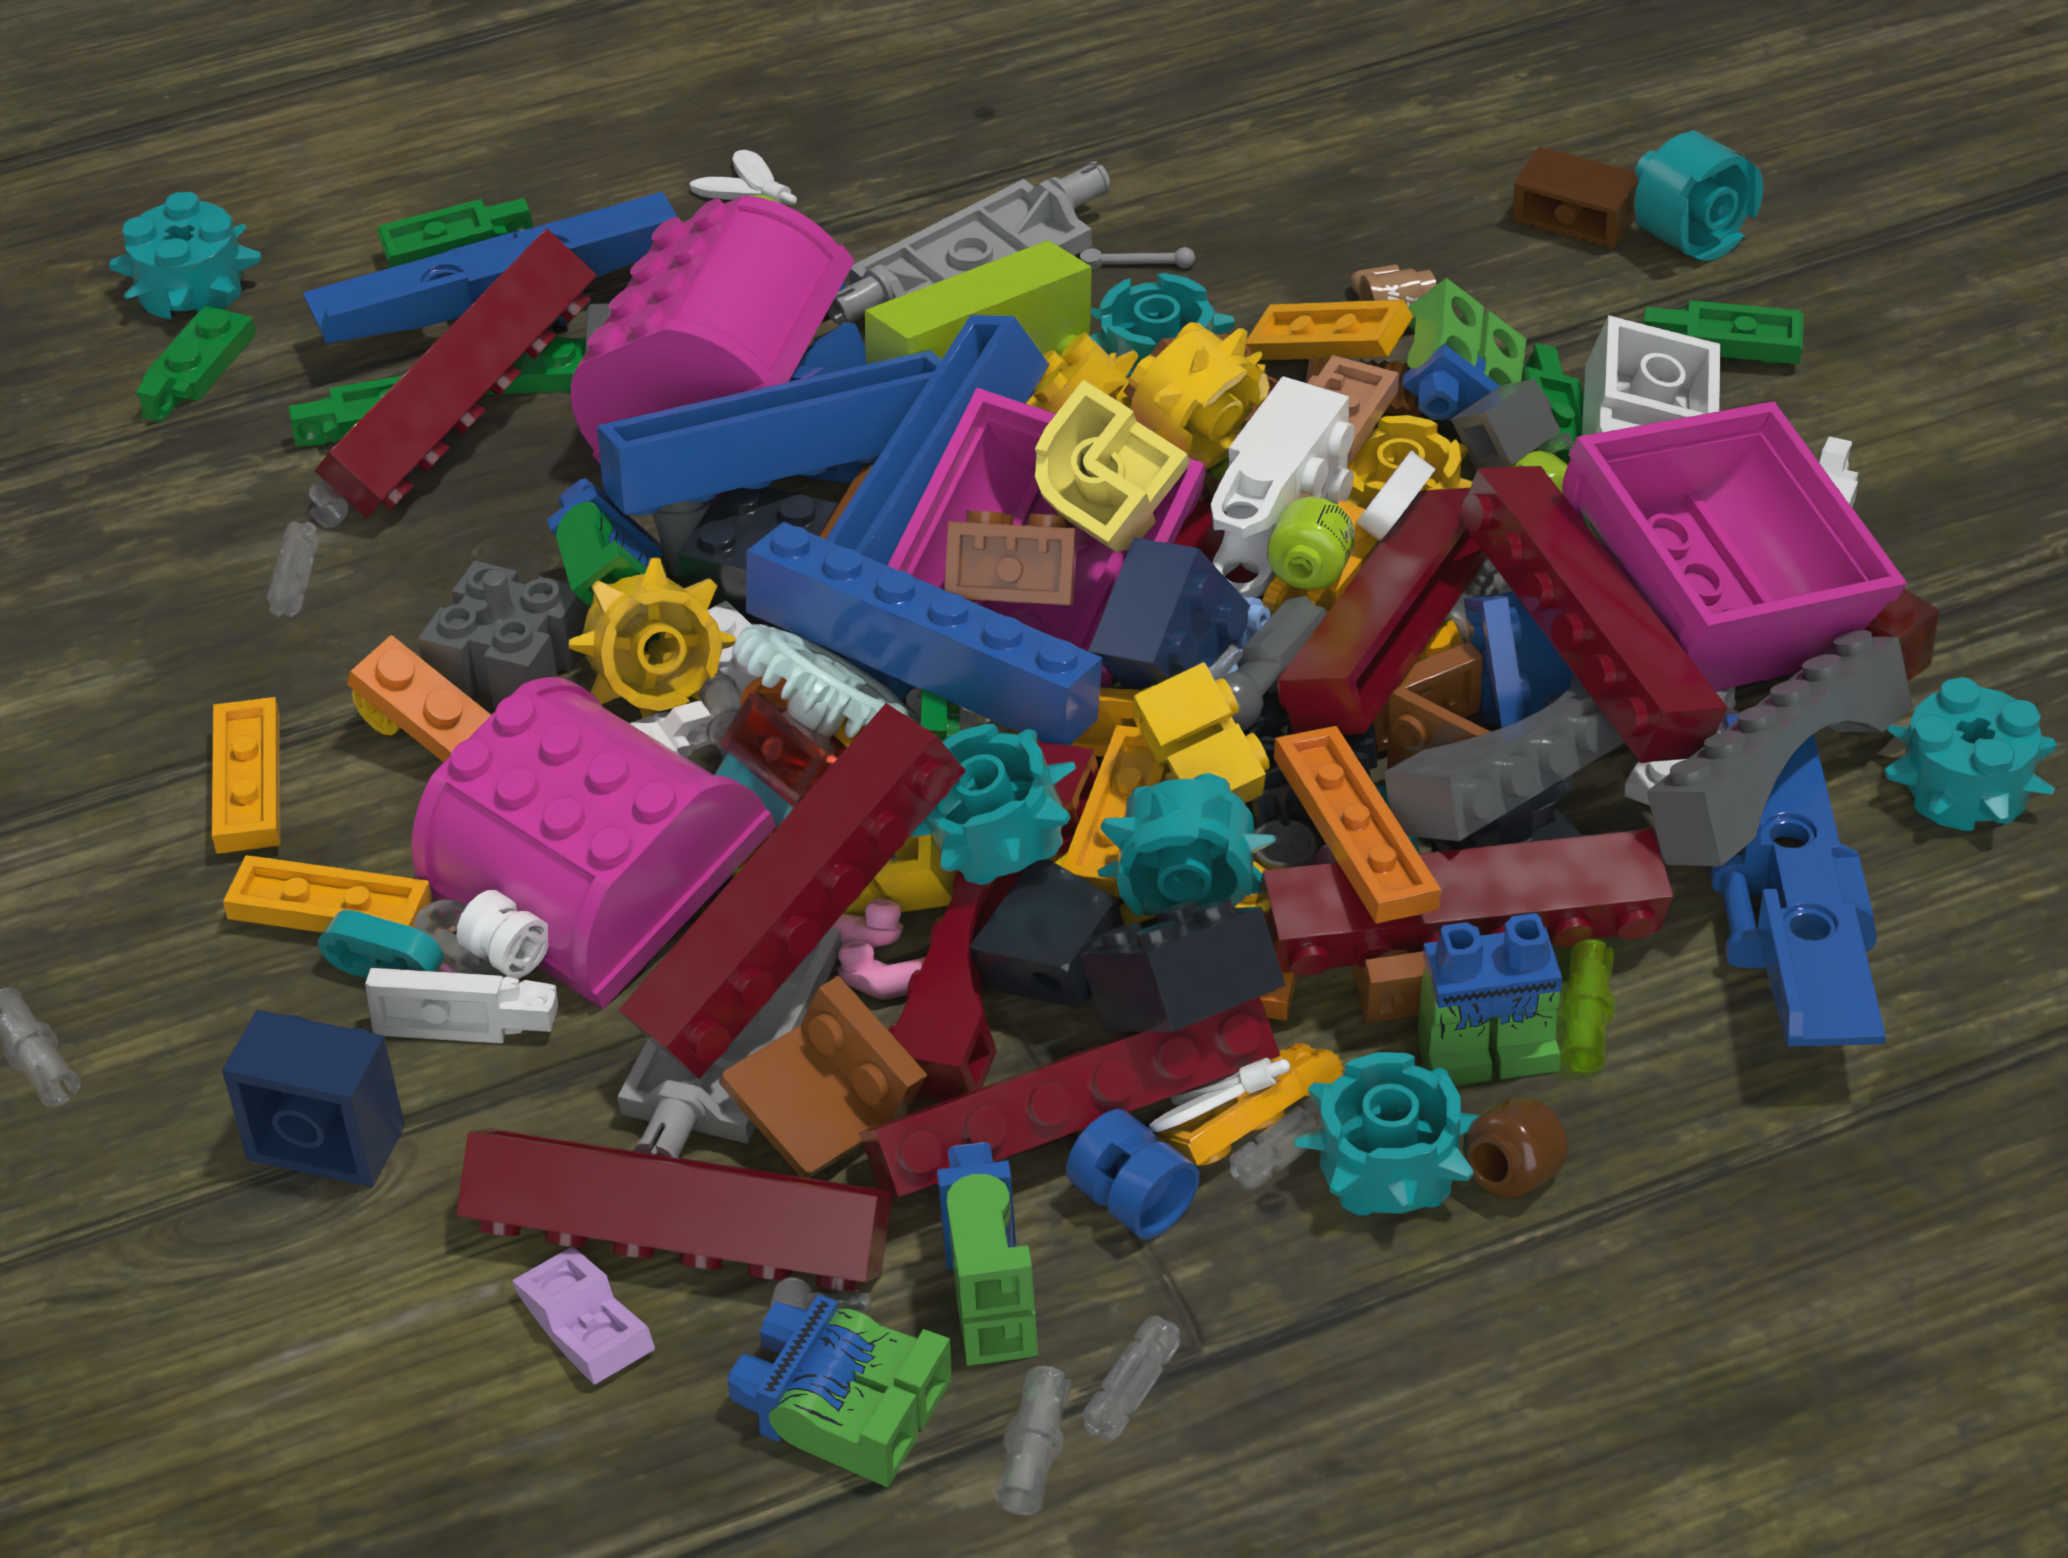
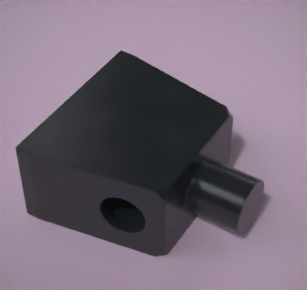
[970,859,1125,1007]

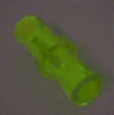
[1560,940,1616,1073]

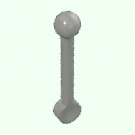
[1080,247,1196,270]

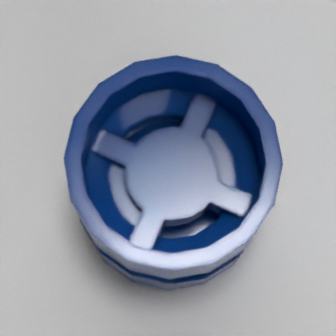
[1066,1109,1199,1239]

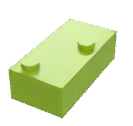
[865,240,1092,364]

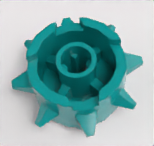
[109,192,262,319]
[1090,273,1235,378]
[1884,677,2057,831]
[910,724,1076,885]
[1097,773,1276,917]
[1294,1052,1481,1216]

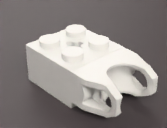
[1582,315,1720,436]
[1211,376,1355,598]

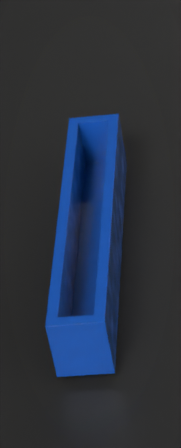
[826,315,1049,565]
[597,350,941,516]
[746,522,1102,746]

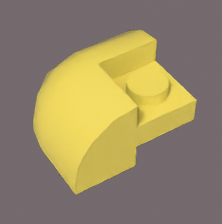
[1035,380,1190,552]

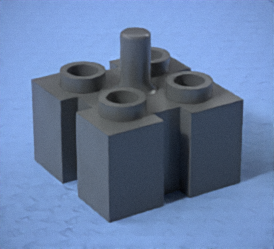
[417,560,587,710]

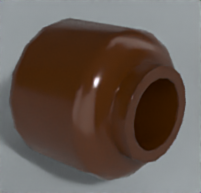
[1462,1097,1568,1199]

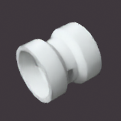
[456,890,549,978]

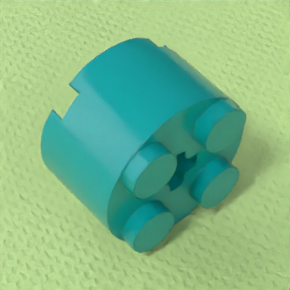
[1634,130,1763,261]

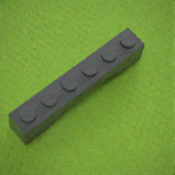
[1647,630,1913,866]
[1384,672,1625,841]

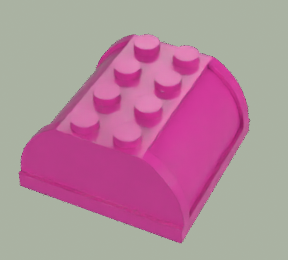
[571,196,855,463]
[887,388,1206,688]
[1562,401,1907,692]
[411,677,776,1009]

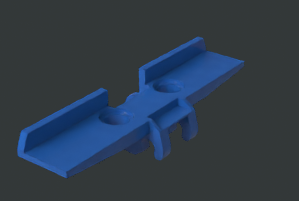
[303,191,678,344]
[1710,714,1886,1047]

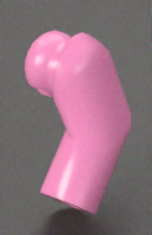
[831,899,903,948]
[838,940,926,1000]

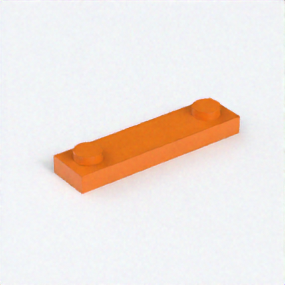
[1274,726,1441,923]

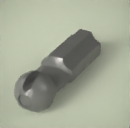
[1213,596,1327,731]

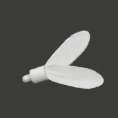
[690,150,797,206]
[1150,1058,1290,1132]

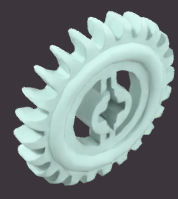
[733,624,921,738]

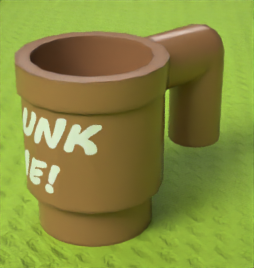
[1350,264,1437,307]

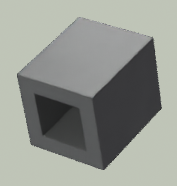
[1451,379,1561,471]

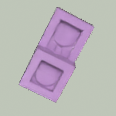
[512,1247,655,1385]

